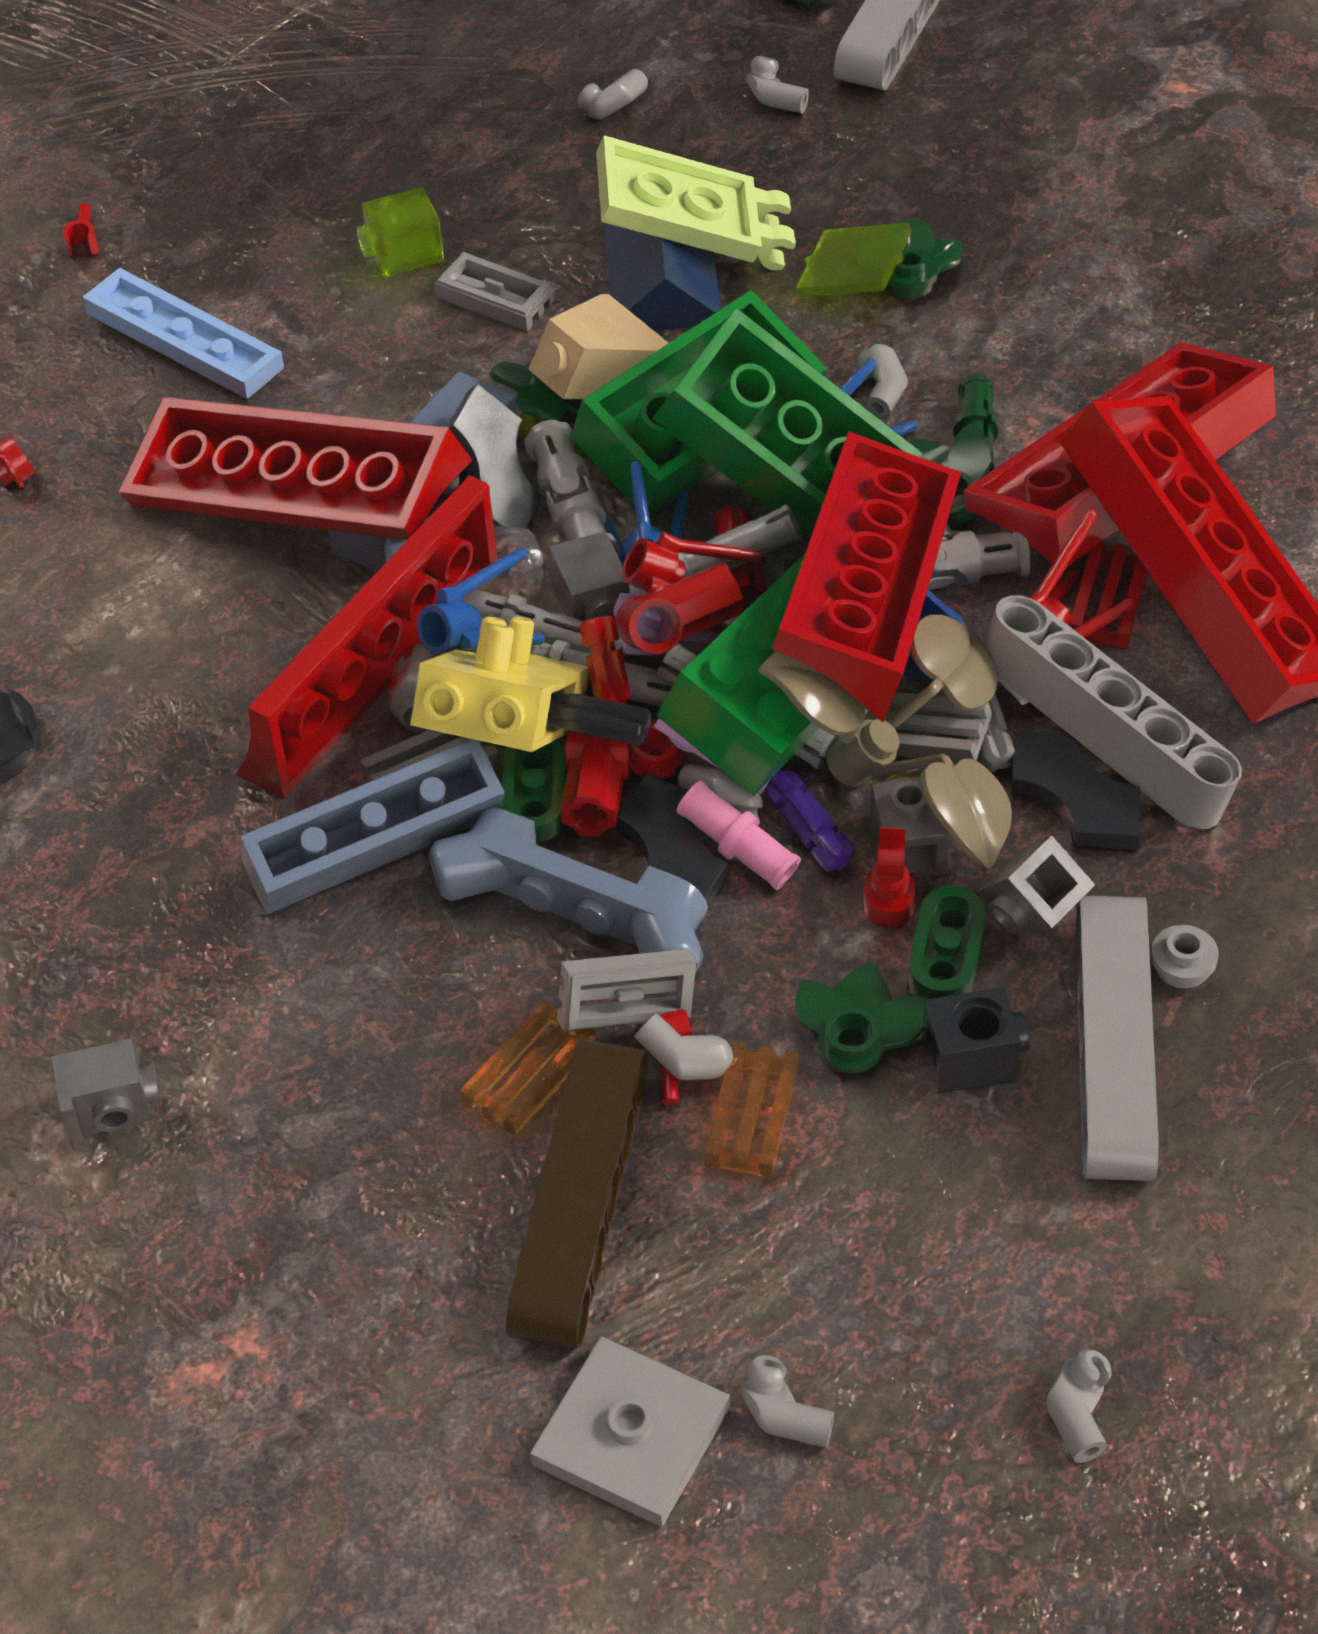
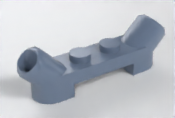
[429,808,708,974]

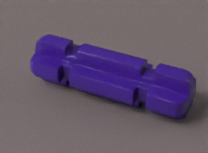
[764,770,855,872]

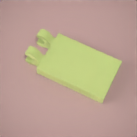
[596,136,796,271]

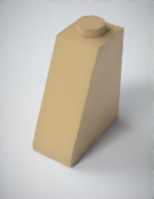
[528,294,668,399]

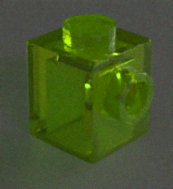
[357,187,444,277]

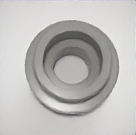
[1151,925,1219,988]

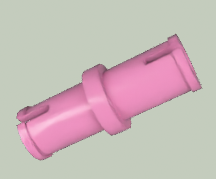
[676,780,801,891]

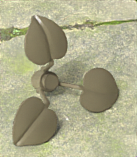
[758,615,1012,872]

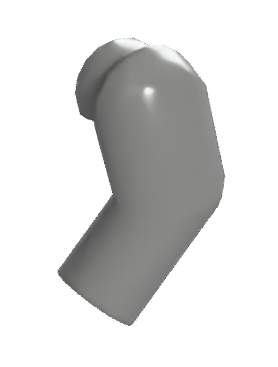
[746,56,809,114]
[577,69,648,120]
[858,344,908,419]
[678,763,763,817]
[634,1013,733,1080]
[1046,1349,1111,1463]
[741,1355,835,1448]

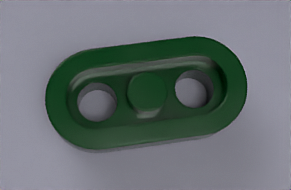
[501,738,567,843]
[908,886,986,999]

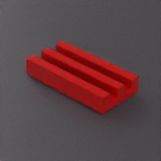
[1069,541,1148,649]

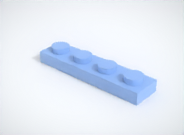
[82,268,284,399]

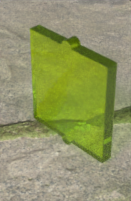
[796,223,912,297]

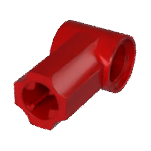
[615,563,745,654]
[561,730,632,837]

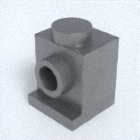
[51,1038,161,1149]

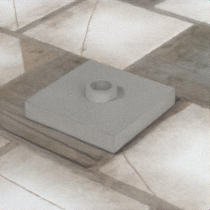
[530,1336,731,1528]

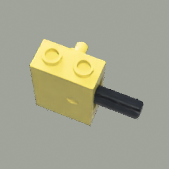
[410,617,651,752]

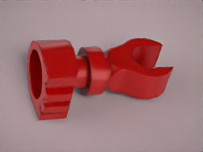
[863,827,916,928]

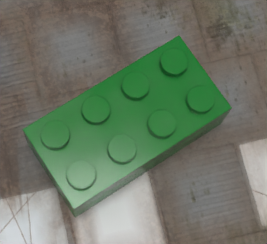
[571,290,827,516]
[652,308,923,541]
[656,554,819,796]

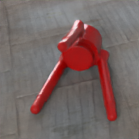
[1030,510,1135,638]
[622,531,761,635]

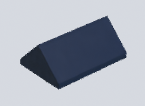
[604,223,721,330]

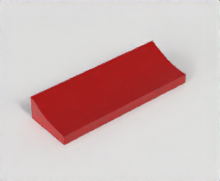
[964,342,1276,567]
[1059,396,1318,724]
[119,397,473,540]
[772,431,961,723]
[236,475,497,799]

